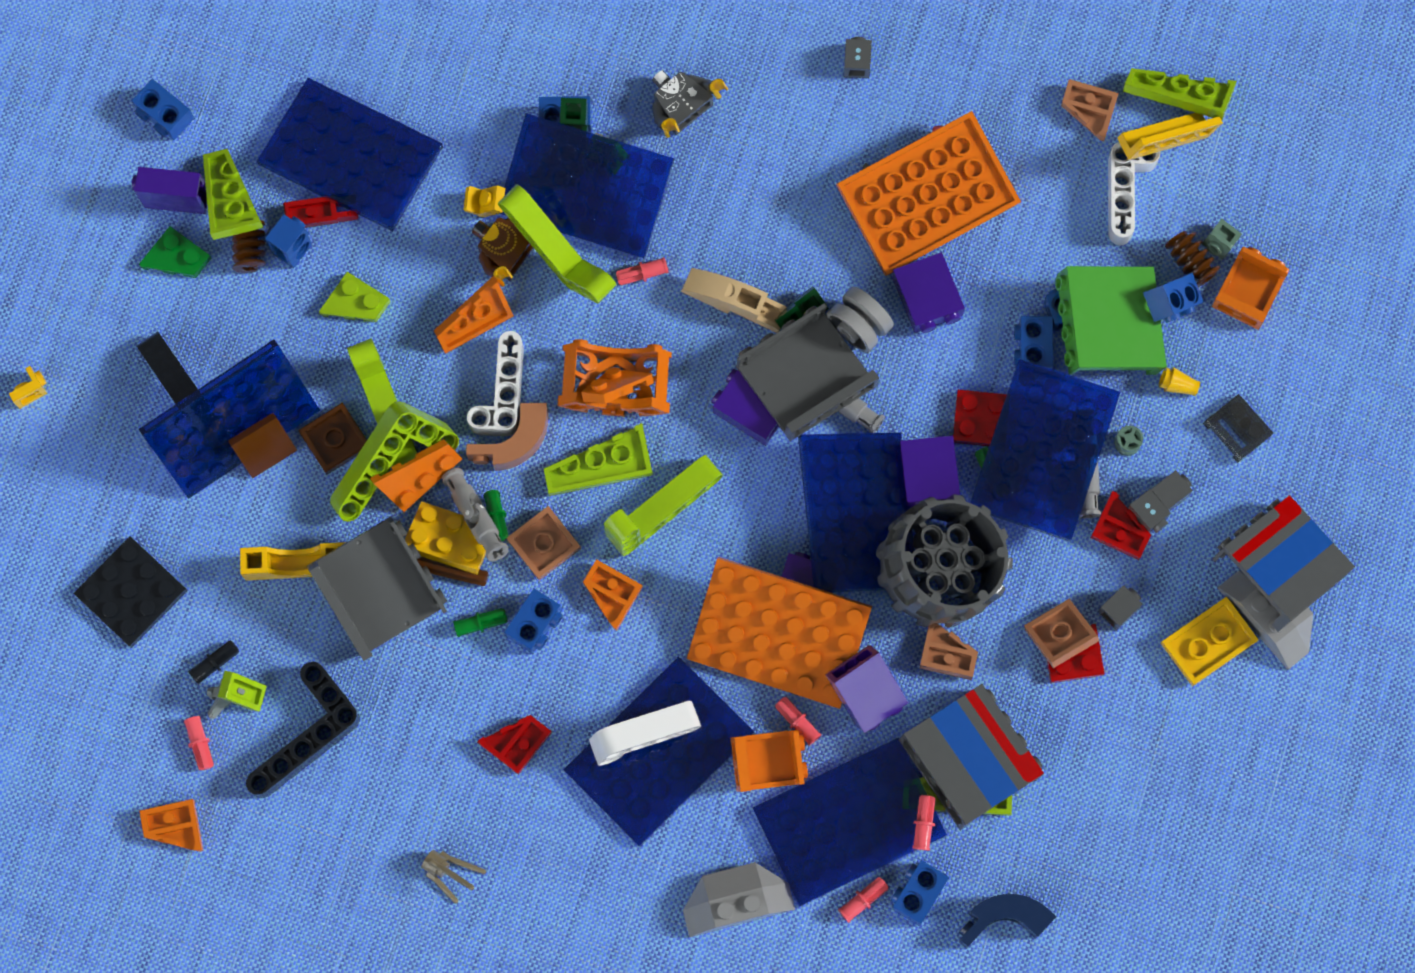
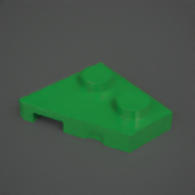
[139,226,212,278]

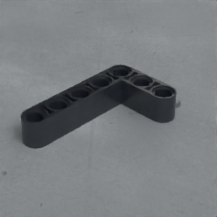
[136,331,231,457]
[246,661,360,798]

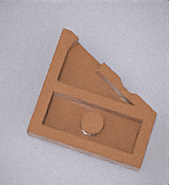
[1061,79,1119,141]
[919,623,978,680]

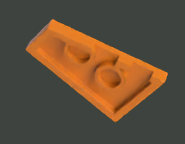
[433,276,514,354]
[370,439,462,512]

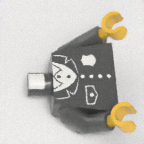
[652,70,728,138]

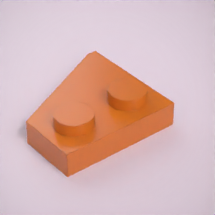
[583,559,643,631]
[139,799,204,852]

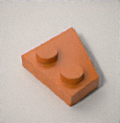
[581,367,654,404]

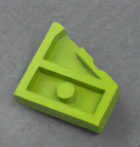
[319,272,391,322]

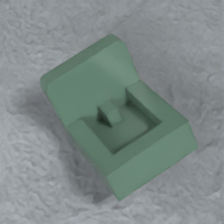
[1202,218,1242,260]

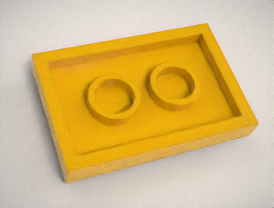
[405,501,486,575]
[1160,596,1259,687]

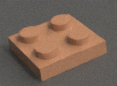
[506,506,581,581]
[1024,599,1099,668]

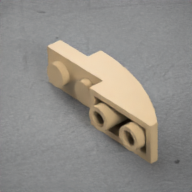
[681,268,787,333]

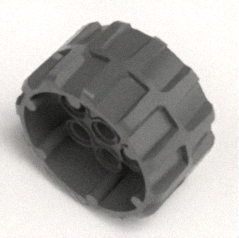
[876,494,1013,628]

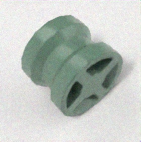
[1114,425,1143,456]

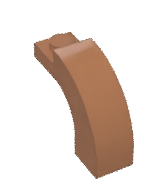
[466,403,548,471]

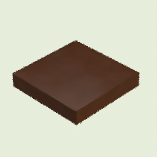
[298,402,367,475]
[228,413,297,478]

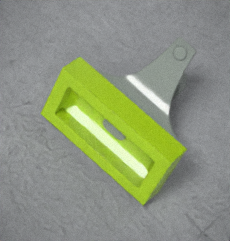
[207,671,267,719]

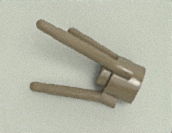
[421,850,486,904]

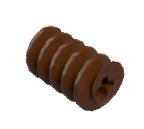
[232,220,266,273]
[1165,231,1220,288]

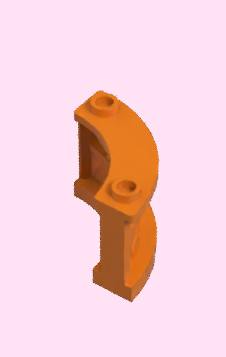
[557,339,672,417]

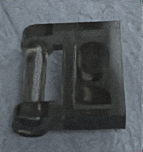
[1203,394,1274,463]

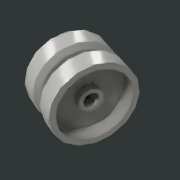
[827,287,894,353]

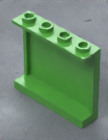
[1055,266,1167,375]

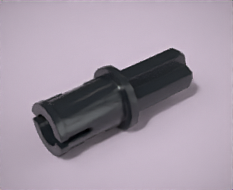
[188,640,239,685]

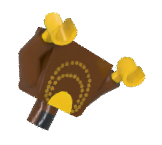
[472,218,533,287]

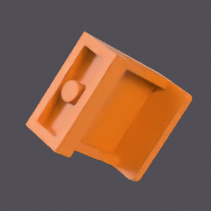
[1212,247,1290,330]
[730,730,808,792]

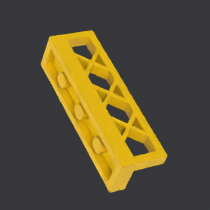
[1117,113,1223,160]

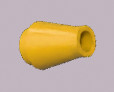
[1159,367,1200,396]

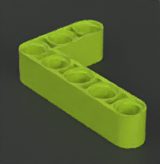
[498,184,617,304]
[347,338,417,466]
[330,401,459,522]
[604,455,723,556]

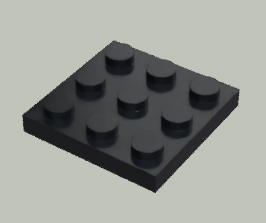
[73,536,188,648]

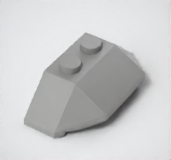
[1218,571,1313,670]
[683,862,795,937]

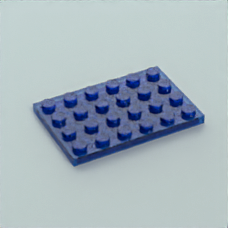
[257,78,443,232]
[499,113,675,258]
[139,339,320,499]
[970,359,1121,542]
[798,432,918,592]
[563,656,755,847]
[752,737,947,907]

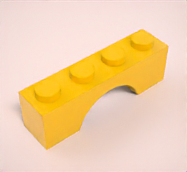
[240,542,346,581]

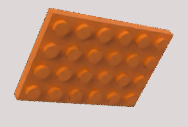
[836,111,1021,276]
[687,557,872,709]

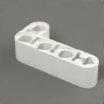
[1108,142,1160,246]
[467,331,524,436]
[589,701,701,766]

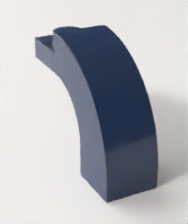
[958,894,1057,949]

